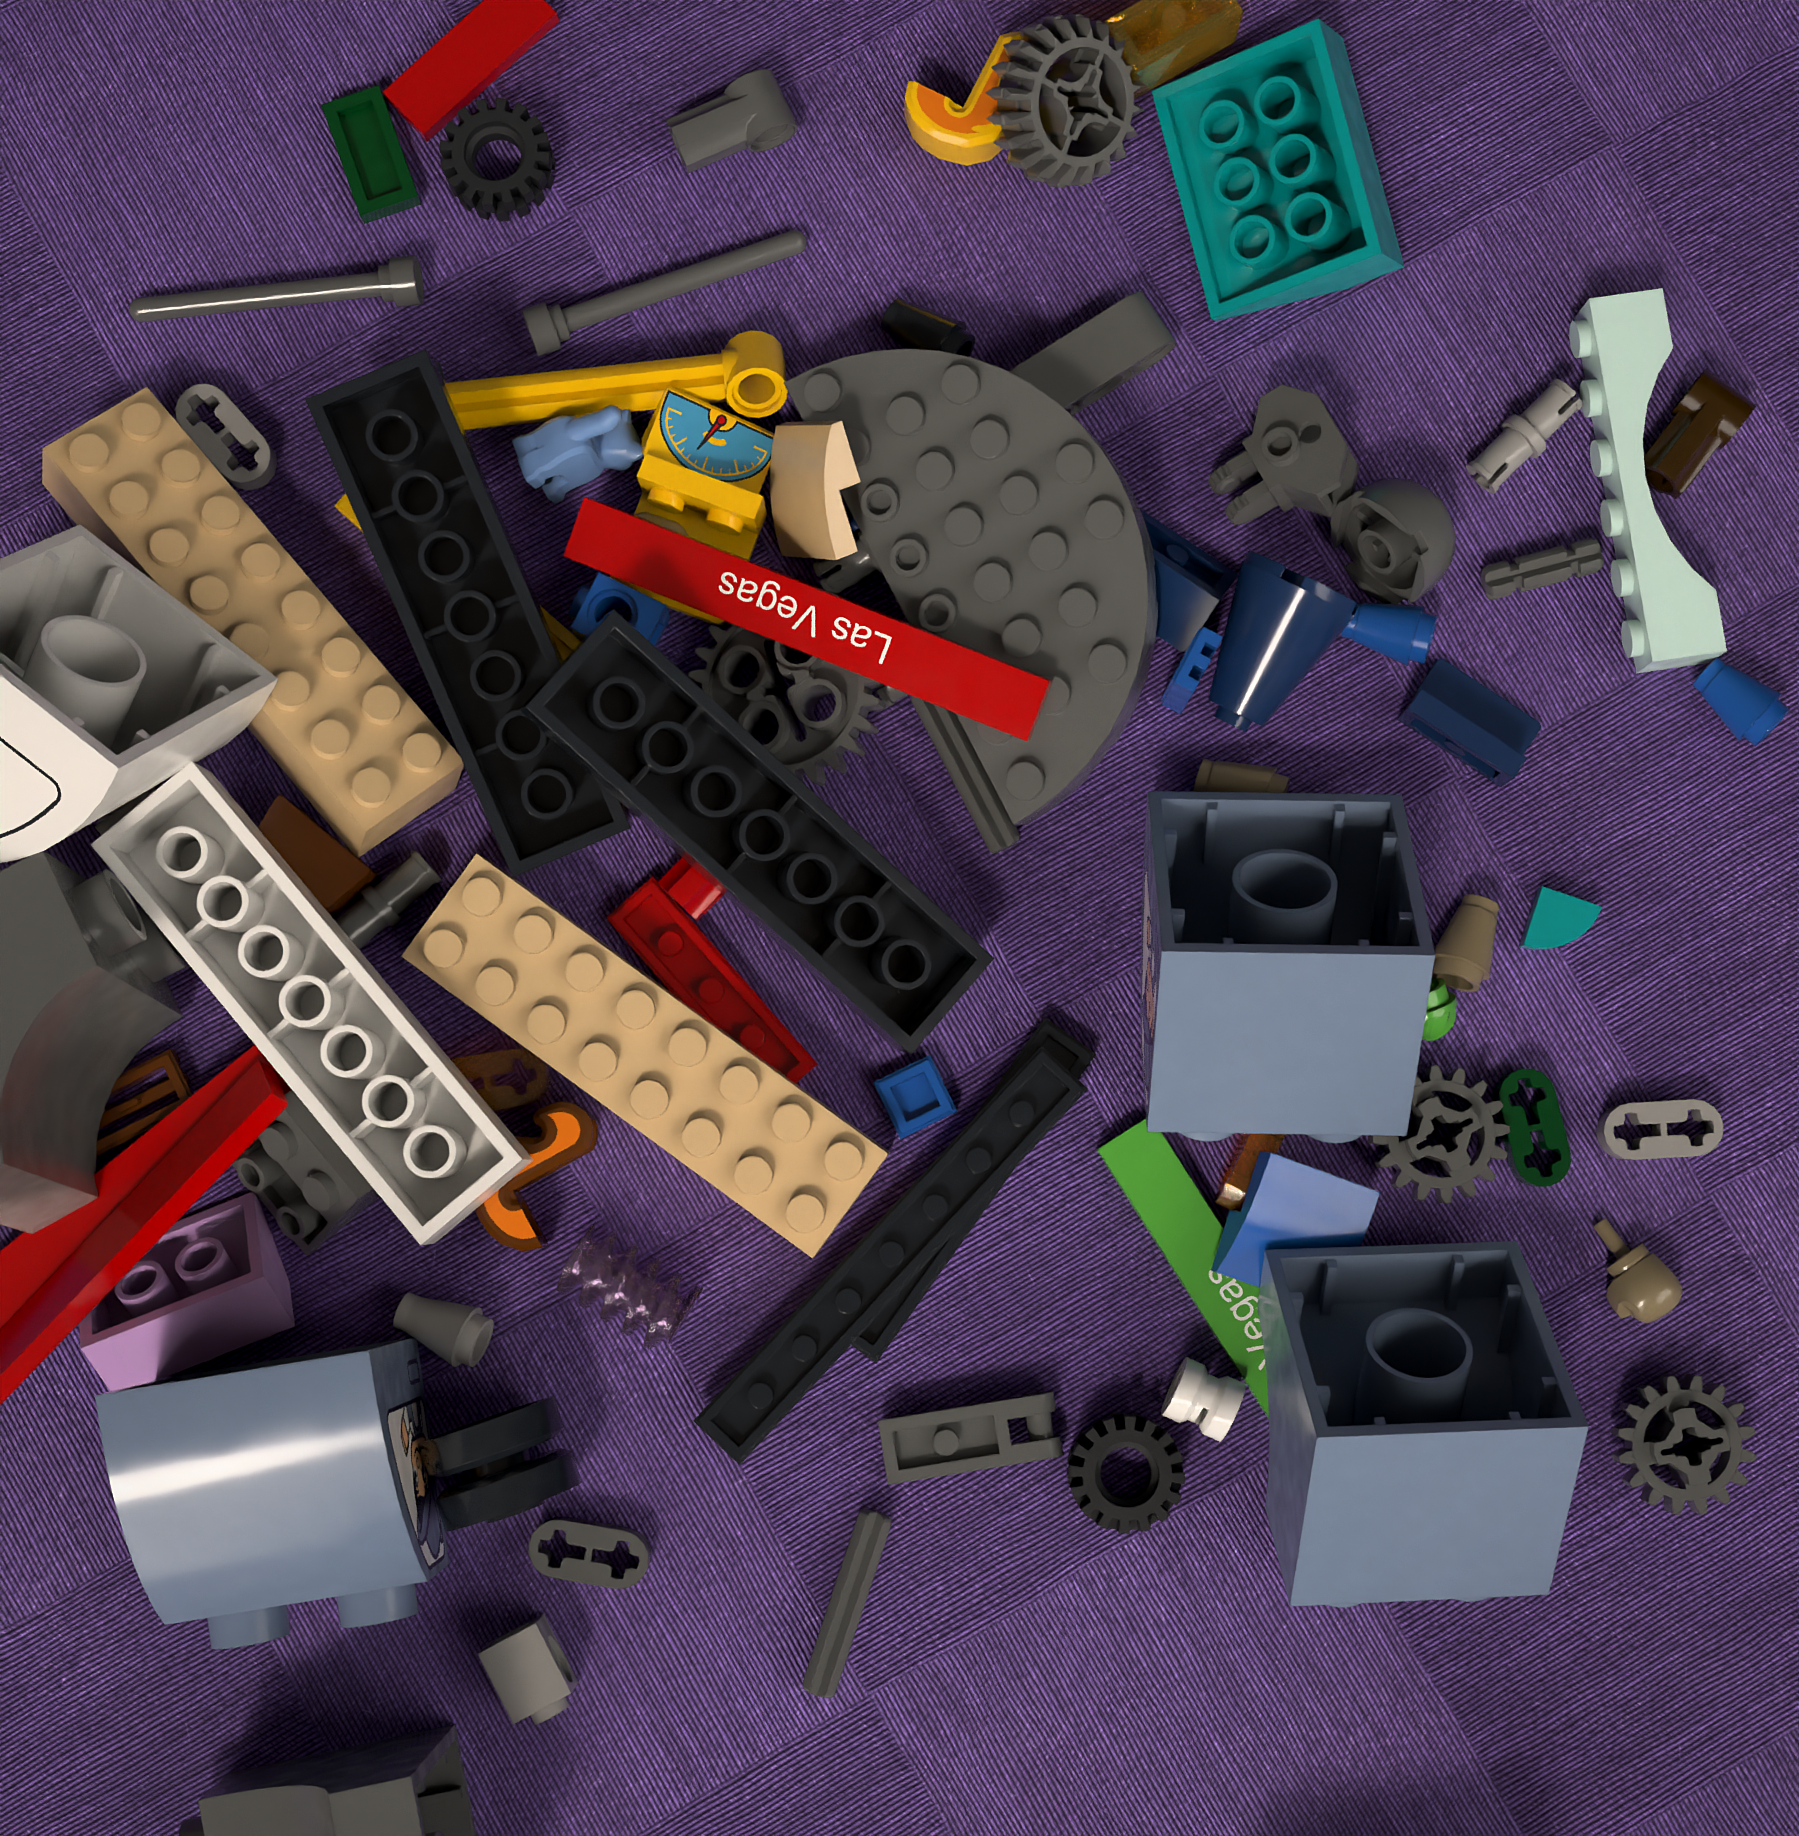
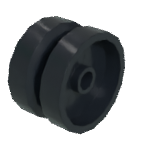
[417,1396,582,1531]

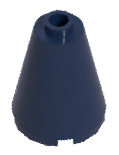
[1208,550,1359,732]

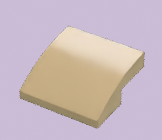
[770,421,861,560]

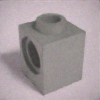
[478,1614,579,1725]

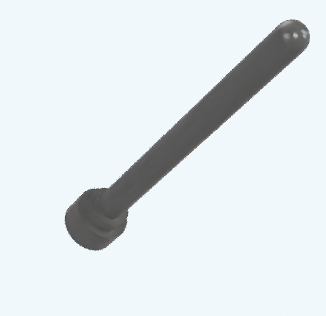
[521,230,807,357]
[129,255,424,322]

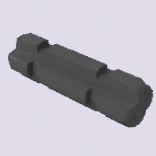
[1480,538,1604,600]

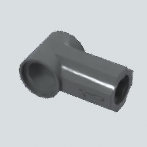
[666,69,798,173]

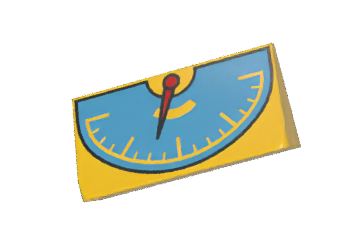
[642,385,774,494]

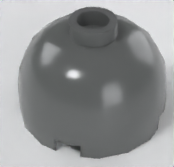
[1331,478,1456,604]

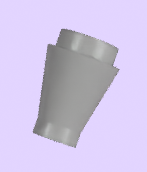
[393,1292,494,1367]

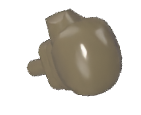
[1593,1218,1683,1324]

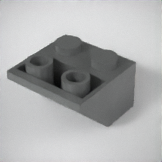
[232,1090,379,1256]

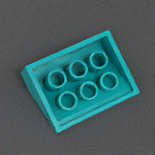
[1152,18,1405,321]

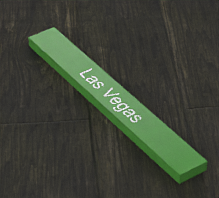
[1096,1118,1269,1419]

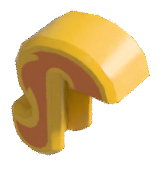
[905,31,1020,166]

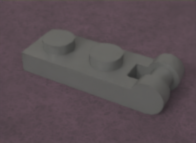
[878,1391,1064,1485]

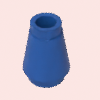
[1341,602,1438,666]
[1692,657,1790,747]

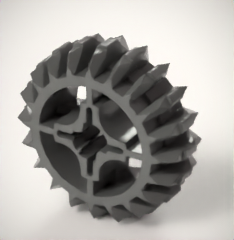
[985,14,1145,188]

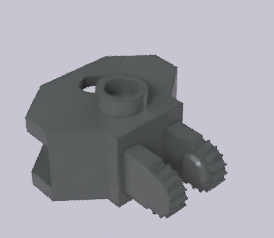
[1208,384,1360,526]

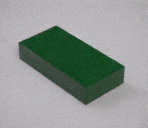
[321,85,422,224]

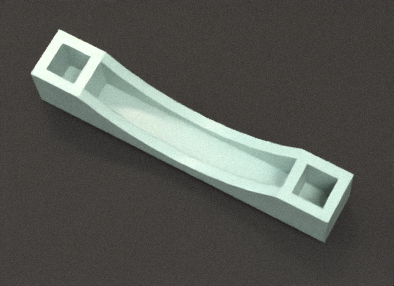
[1569,288,1727,673]

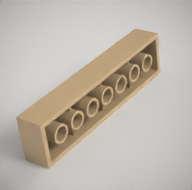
[42,387,464,858]
[401,853,891,1258]

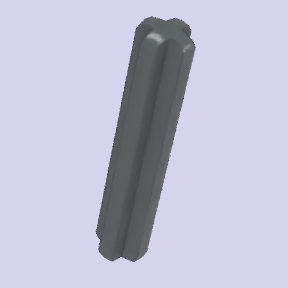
[911,695,1020,854]
[802,1508,892,1698]

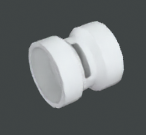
[1161,1357,1246,1442]

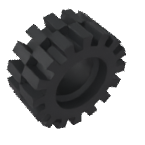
[439,98,556,222]
[1067,1412,1185,1534]

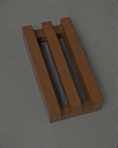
[96,1049,194,1159]

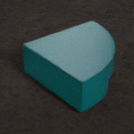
[1519,886,1602,950]

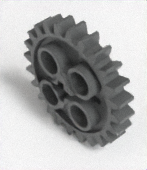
[688,623,887,787]

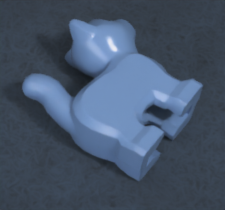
[512,405,644,504]

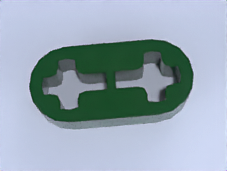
[1493,1069,1571,1187]

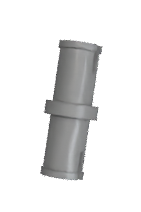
[1466,379,1583,494]

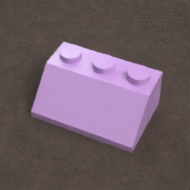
[79,1192,295,1391]

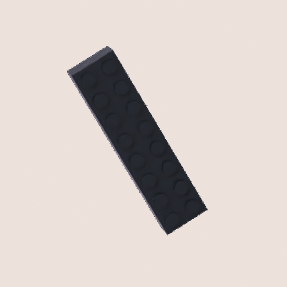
[305,349,633,877]
[519,609,994,1054]

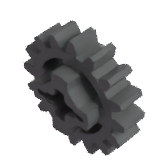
[1368,1065,1510,1203]
[1611,1373,1756,1515]

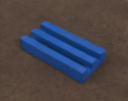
[1161,627,1223,715]

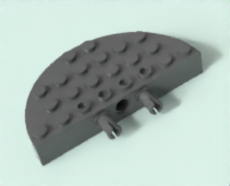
[784,349,1158,825]

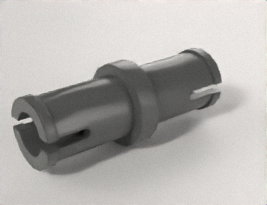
[336,850,442,949]

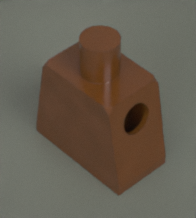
[258,794,382,919]

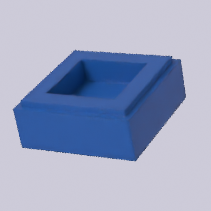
[873,1055,957,1139]

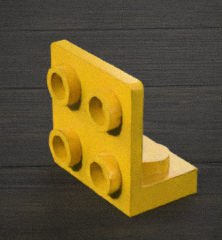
[610,453,767,626]

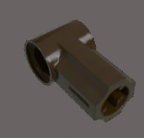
[1644,368,1756,499]

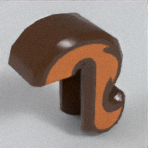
[475,1101,598,1252]

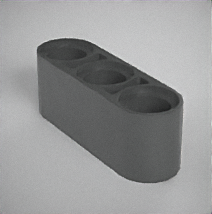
[1009,291,1177,416]

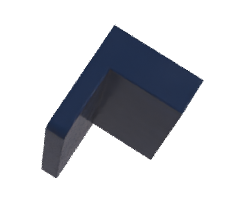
[1140,509,1239,652]
[1397,659,1541,787]

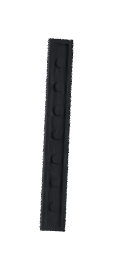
[693,1046,1088,1465]

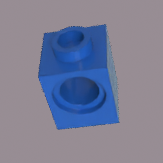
[568,573,671,647]

